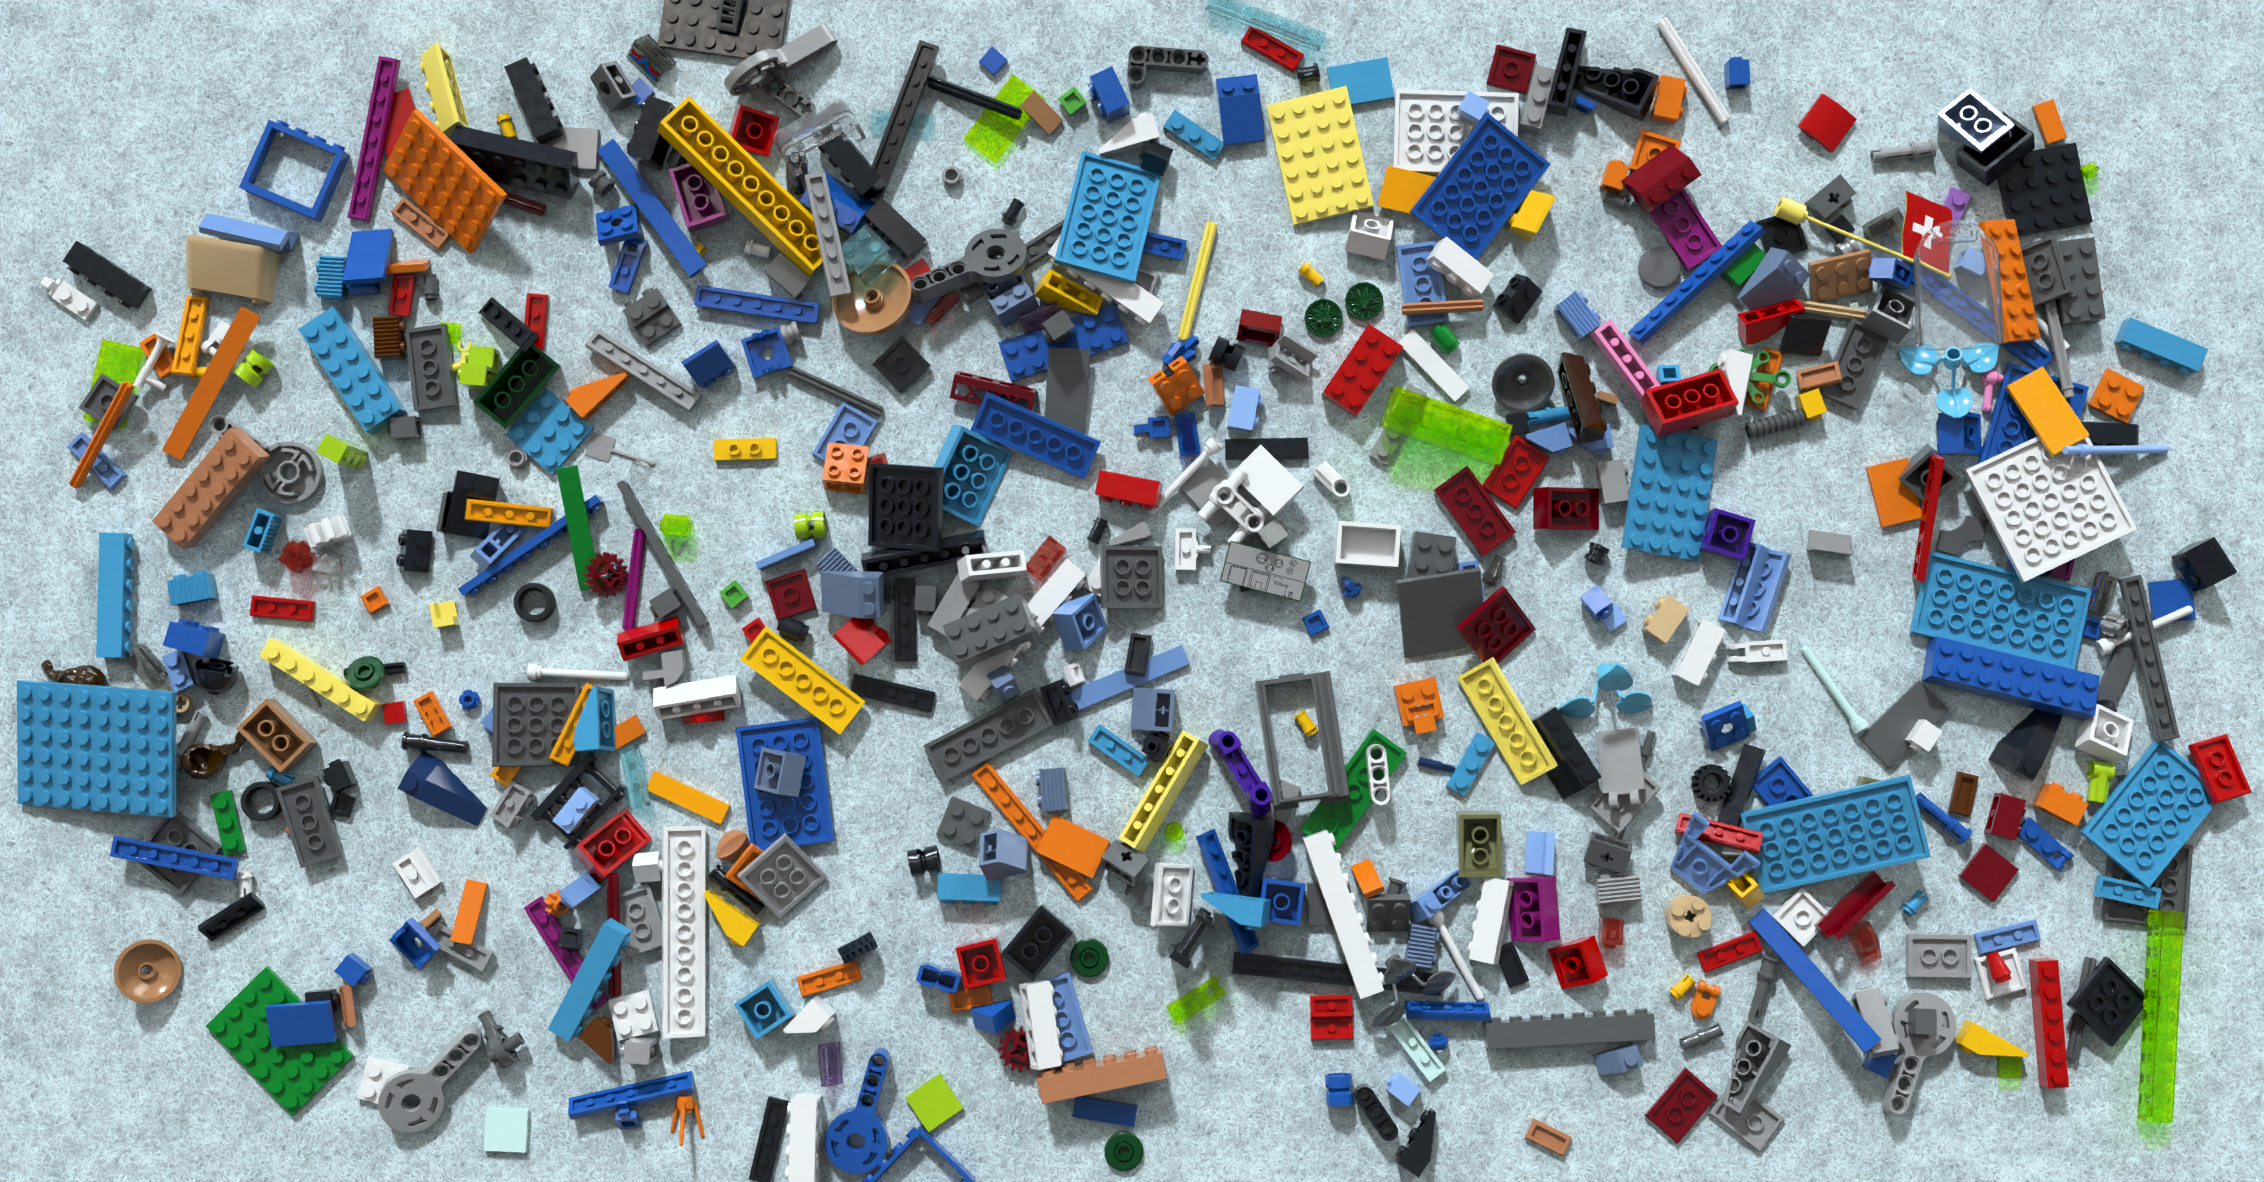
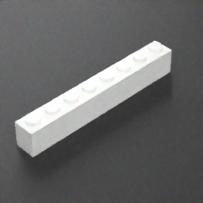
[958,559,1086,701]
[1302,830,1386,999]

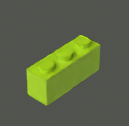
[316,433,368,470]

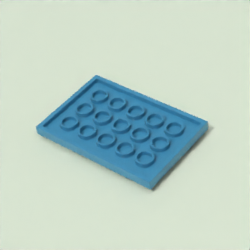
[1054,151,1160,285]
[1621,425,1718,562]
[2080,738,2216,888]

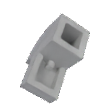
[642,650,687,686]

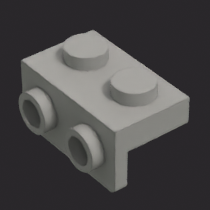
[1270,333,1317,381]
[489,780,535,829]

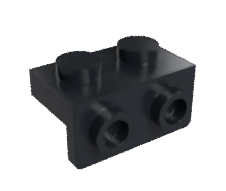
[1493,274,1543,324]
[396,529,432,573]
[1040,679,1079,727]

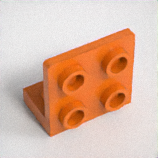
[822,443,869,494]

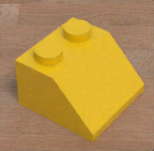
[1508,190,1556,242]

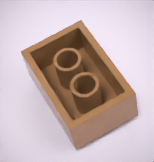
[236,699,319,773]

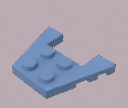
[1670,811,1760,895]

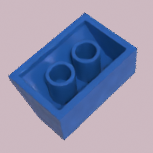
[799,171,876,238]

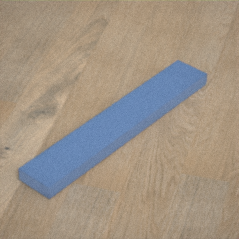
[1070,645,1190,710]

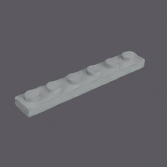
[804,172,851,298]
[585,329,701,413]

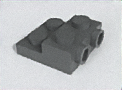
[622,288,682,347]

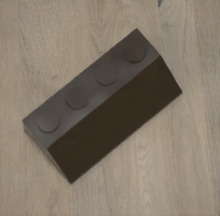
[1557,352,1607,444]

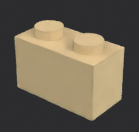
[1642,595,1690,644]

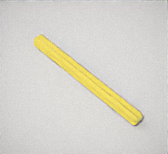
[1178,222,1217,341]

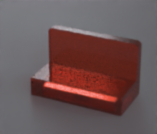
[924,291,961,327]

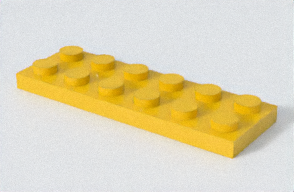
[740,626,865,735]

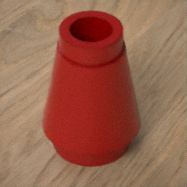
[1985,951,2012,984]

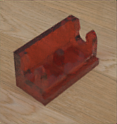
[1026,536,1067,582]

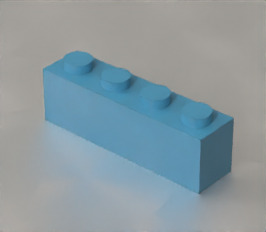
[2114,317,2208,375]

